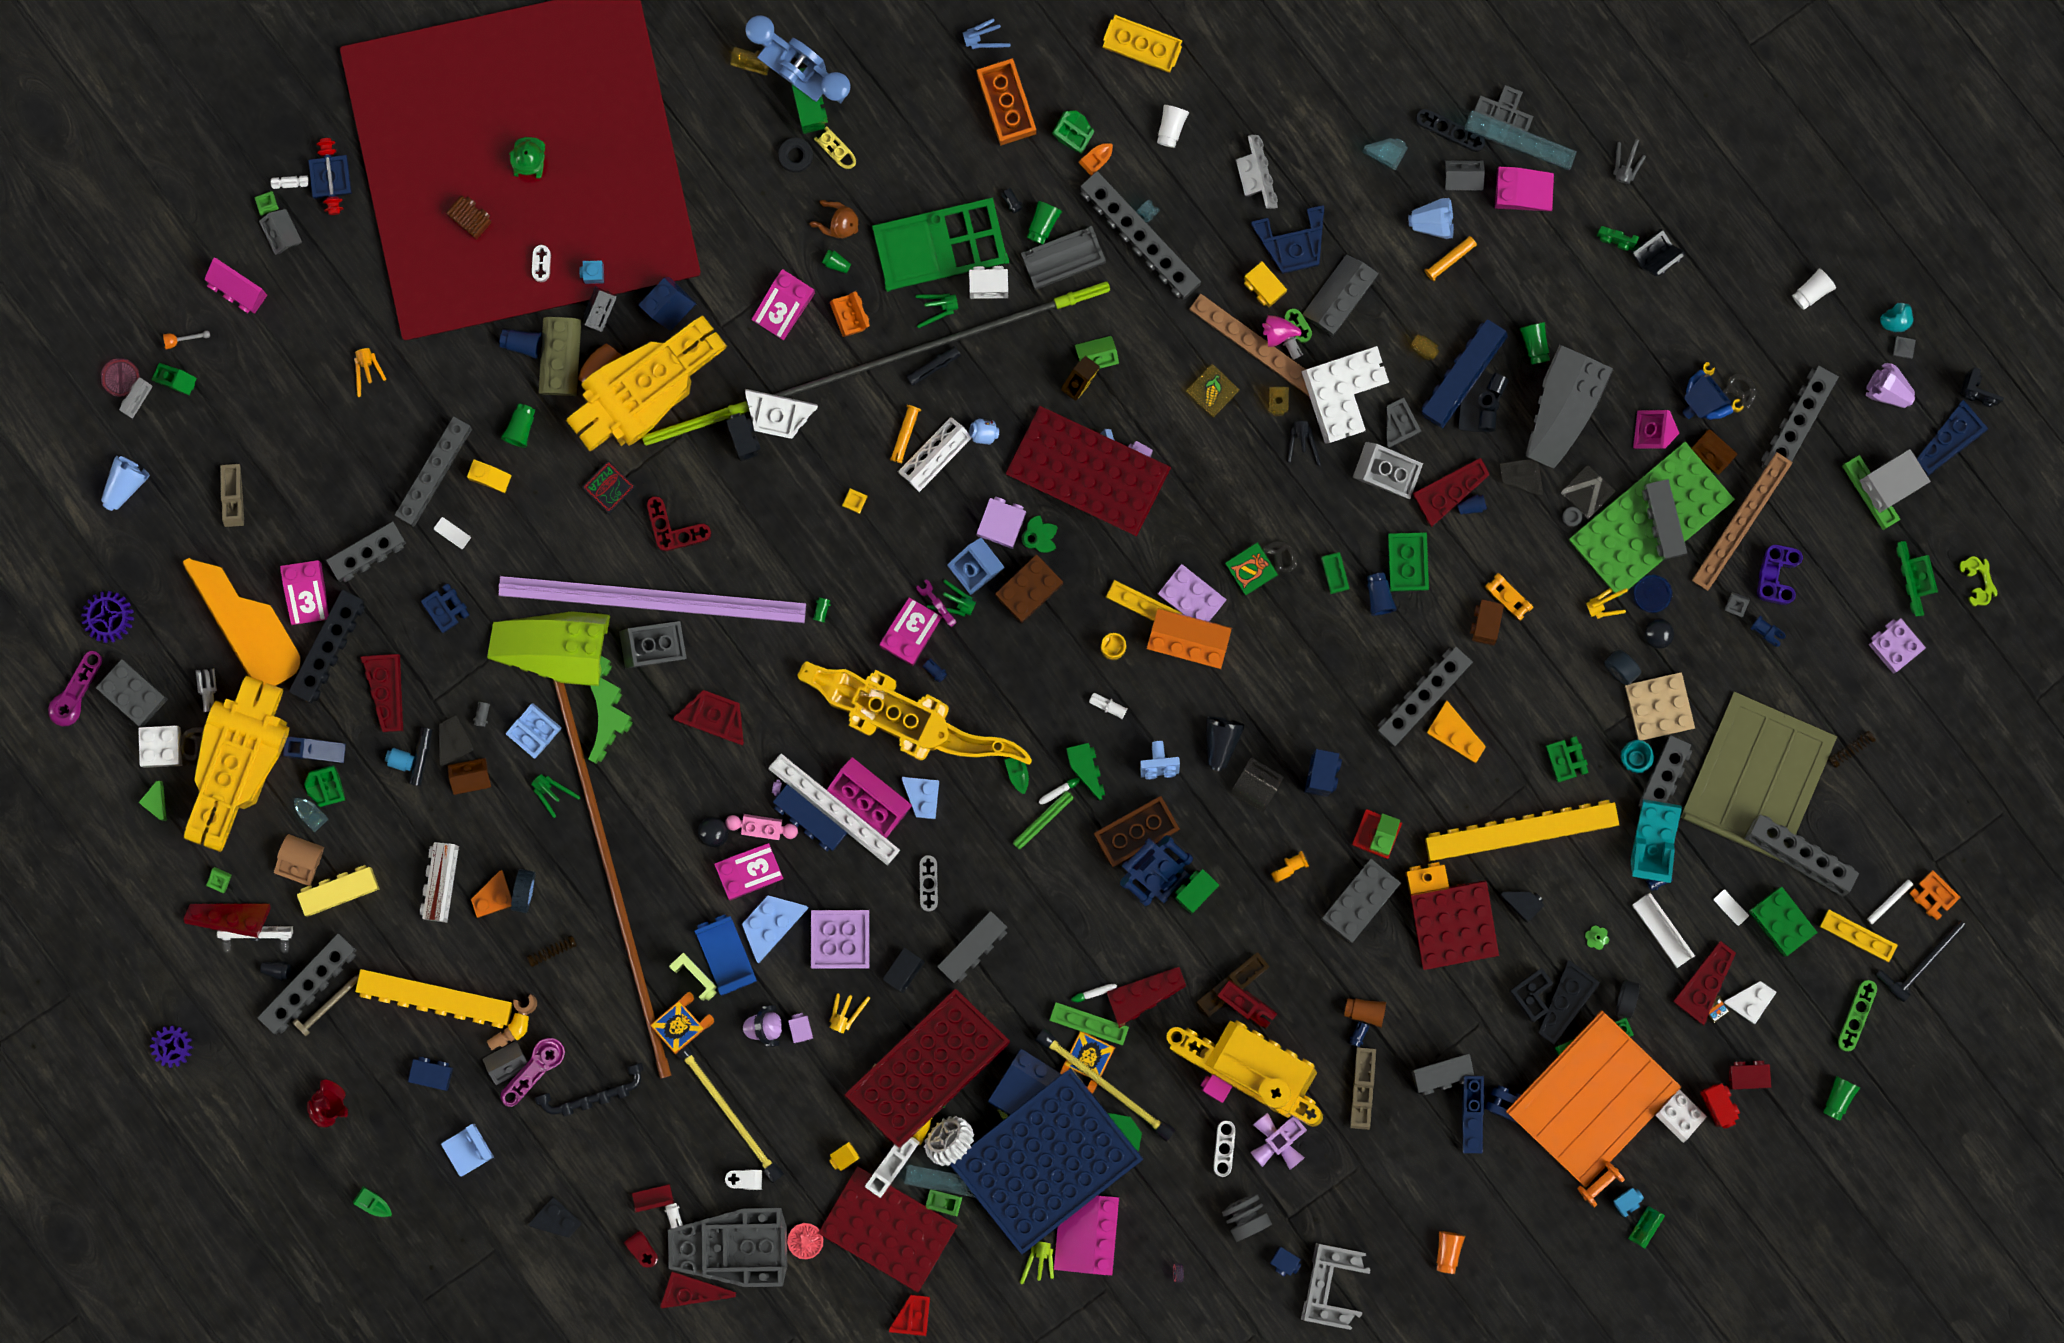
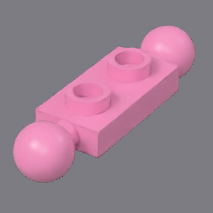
[725,814,798,840]

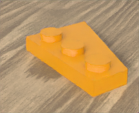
[1427,700,1486,763]

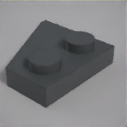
[1386,398,1421,448]

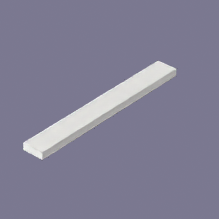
[768,754,900,865]

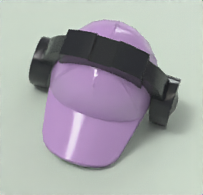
[743,1005,782,1047]

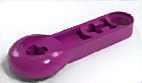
[48,651,102,727]
[501,1038,565,1107]

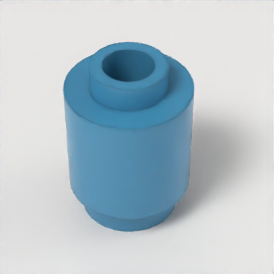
[385,748,415,771]

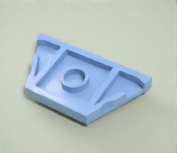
[742,896,808,963]

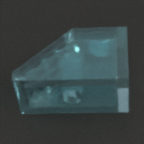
[1363,138,1408,171]

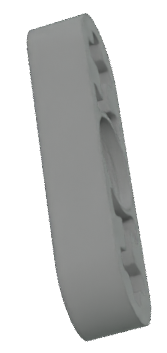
[920,855,938,912]

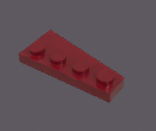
[1413,458,1490,527]
[361,654,403,732]
[1673,941,1736,1026]

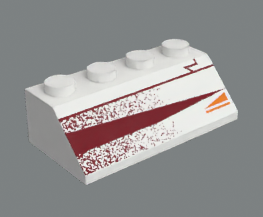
[420,842,459,923]

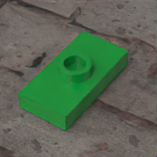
[1321,552,1350,594]
[1628,1206,1665,1248]

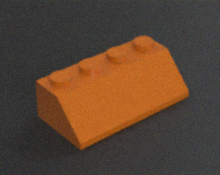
[1147,608,1232,669]

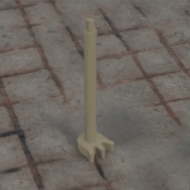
[293,973,360,1036]

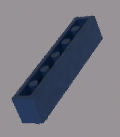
[1422,319,1508,429]

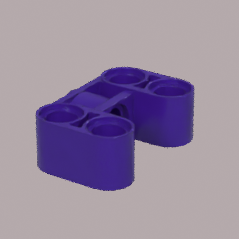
[1757,545,1803,605]

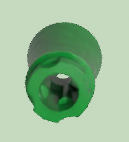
[1027,201,1063,245]
[1519,322,1550,365]
[501,404,535,448]
[1823,1076,1860,1121]

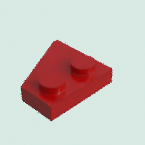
[889,1295,930,1336]

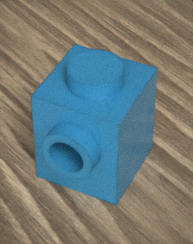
[579,261,604,284]

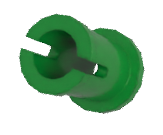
[813,597,831,622]

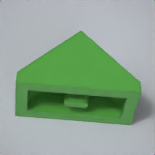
[139,781,167,821]

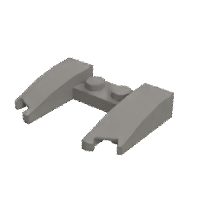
[1301,1243,1370,1330]

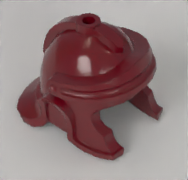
[307,1079,348,1127]

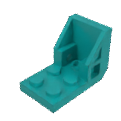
[1631,799,1682,883]

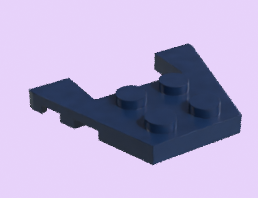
[1251,205,1324,274]

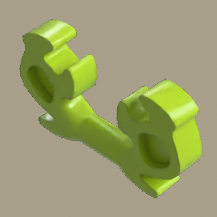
[1959,556,1997,607]

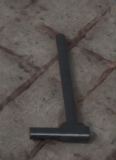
[1876,920,1966,1002]

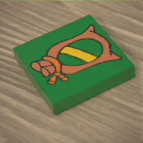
[1225,543,1278,595]

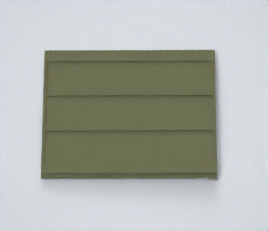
[1680,692,1837,863]

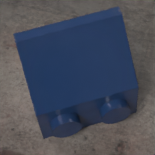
[639,277,697,331]

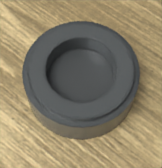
[1562,507,1582,527]

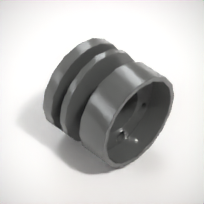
[1222,1195,1272,1242]

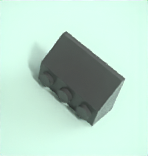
[1411,1054,1474,1096]

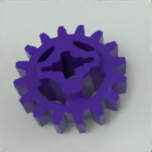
[150,1026,193,1068]

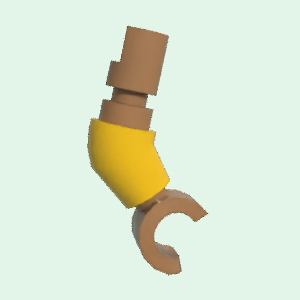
[487,994,537,1050]

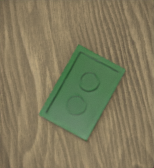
[1388,533,1429,592]

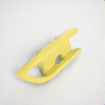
[814,127,856,169]

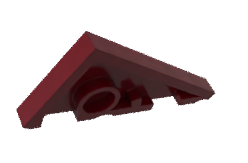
[660,1271,737,1308]

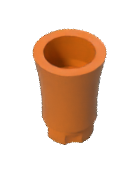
[1436,1231,1465,1274]

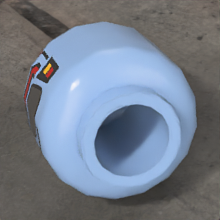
[969,419,999,445]

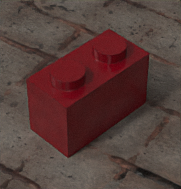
[1728,1061,1771,1090]

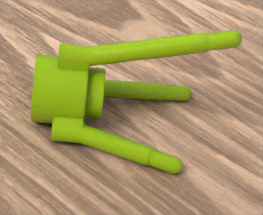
[1020,1242,1054,1284]

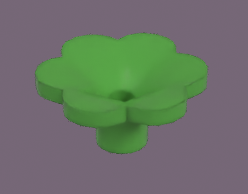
[1585,926,1609,950]

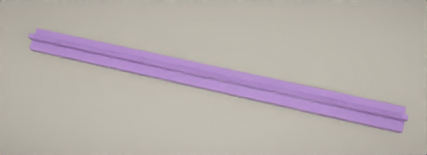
[499,576,806,623]

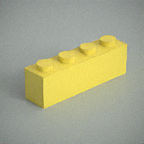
[297,865,380,917]

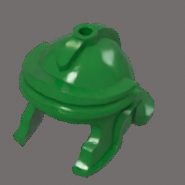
[509,137,545,178]

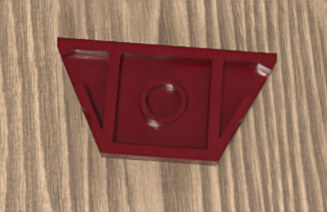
[673,690,744,746]

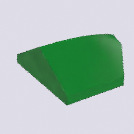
[1052,111,1094,153]
[304,765,345,807]

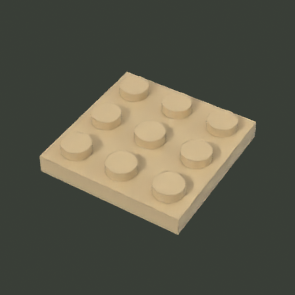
[1625,672,1695,740]

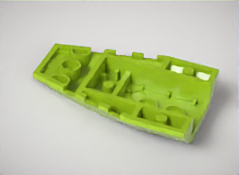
[487,612,610,686]

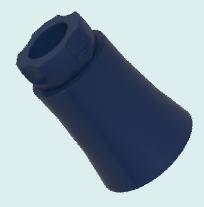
[499,329,542,359]
[1367,573,1397,616]

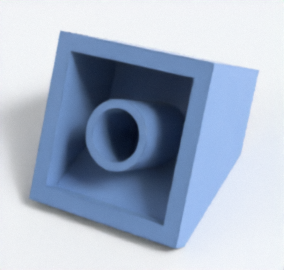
[947,538,1005,595]

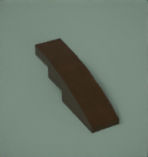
[1196,952,1270,1018]

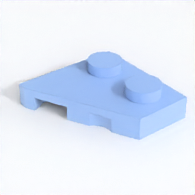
[902,777,939,819]

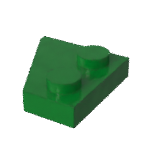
[1597,226,1639,251]

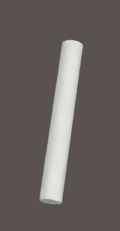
[1867,880,1913,924]

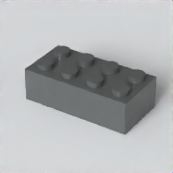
[1321,859,1401,943]

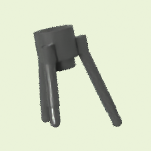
[1613,139,1646,184]

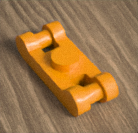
[1485,573,1533,621]

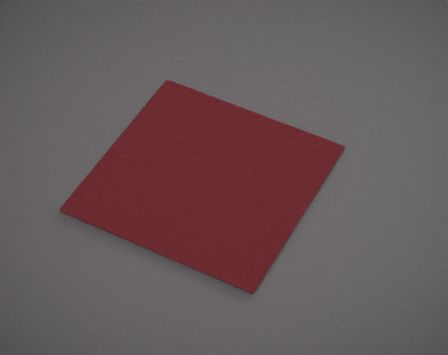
[340,0,701,340]

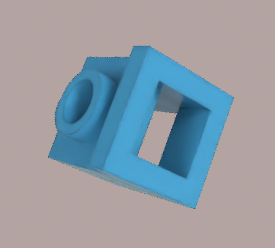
[1612,1188,1644,1217]

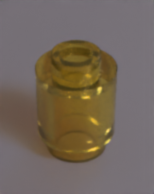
[1410,334,1439,361]

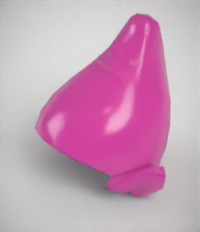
[1262,315,1302,347]

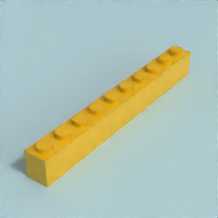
[1425,800,1619,862]

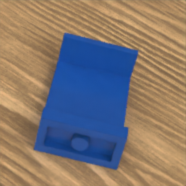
[695,914,757,996]

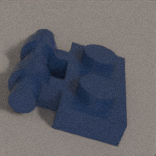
[421,584,470,633]

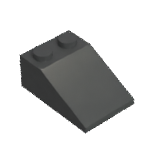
[619,621,687,669]

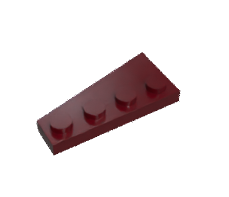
[184,904,271,938]
[1107,967,1186,1028]

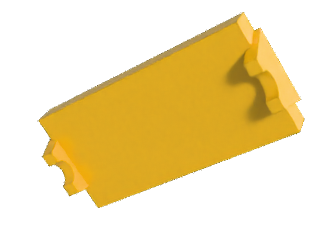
[1103,15,1182,73]

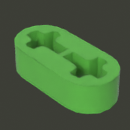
[1285,309,1312,343]

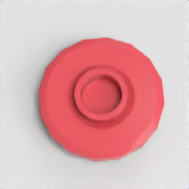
[787,1223,824,1259]

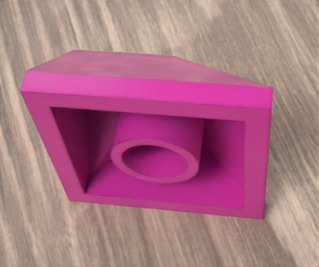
[1633,410,1679,449]

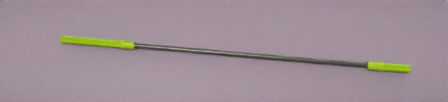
[642,282,1110,446]

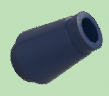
[1458,494,1487,515]

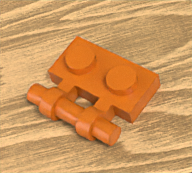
[1909,870,1960,920]

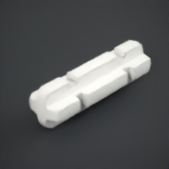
[271,176,309,189]

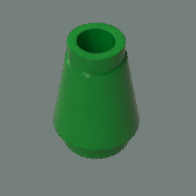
[822,250,851,273]

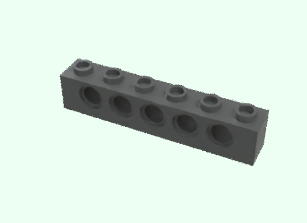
[1761,366,1839,469]
[395,417,472,527]
[1377,647,1473,747]
[1744,814,1859,897]
[258,933,357,1034]

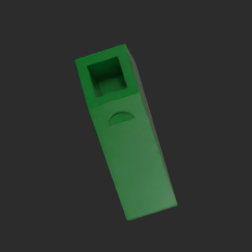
[1066,743,1105,801]

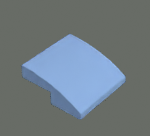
[506,703,562,759]

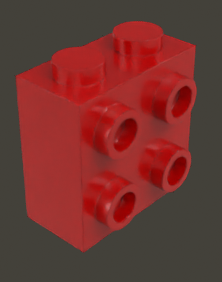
[1700,1083,1740,1129]

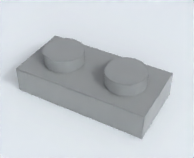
[119,378,153,419]

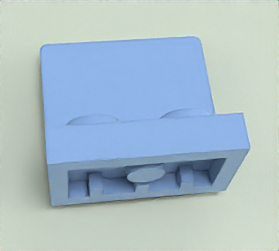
[441,1124,494,1177]

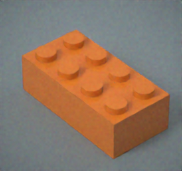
[977,58,1036,146]

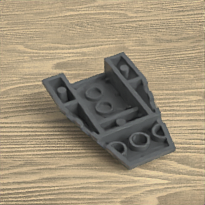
[1526,344,1613,468]
[668,1208,787,1287]

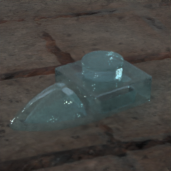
[295,798,328,832]

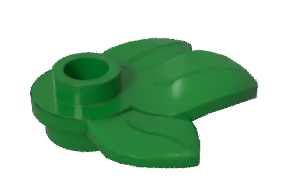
[1022,516,1058,553]

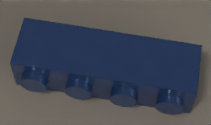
[773,784,848,852]

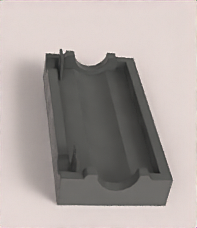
[1021,226,1106,290]

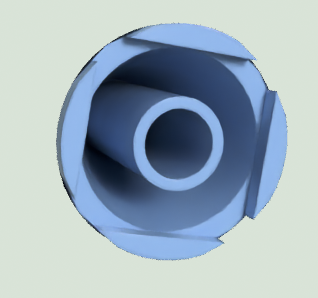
[101,456,150,511]

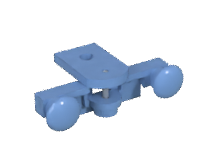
[746,16,850,104]

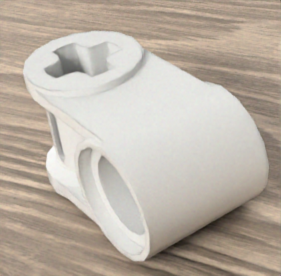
[725,1170,762,1190]

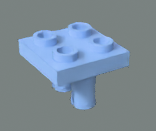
[1140,741,1180,779]

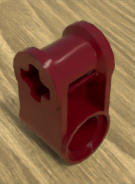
[624,1230,658,1267]

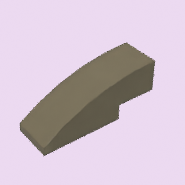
[221,464,244,527]

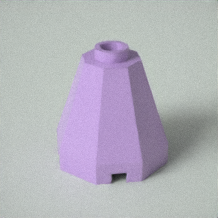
[1866,363,1915,408]

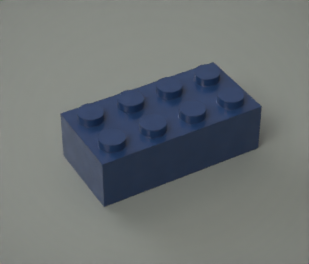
[1304,749,1342,797]

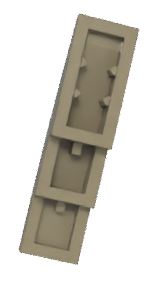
[1350,1047,1376,1130]

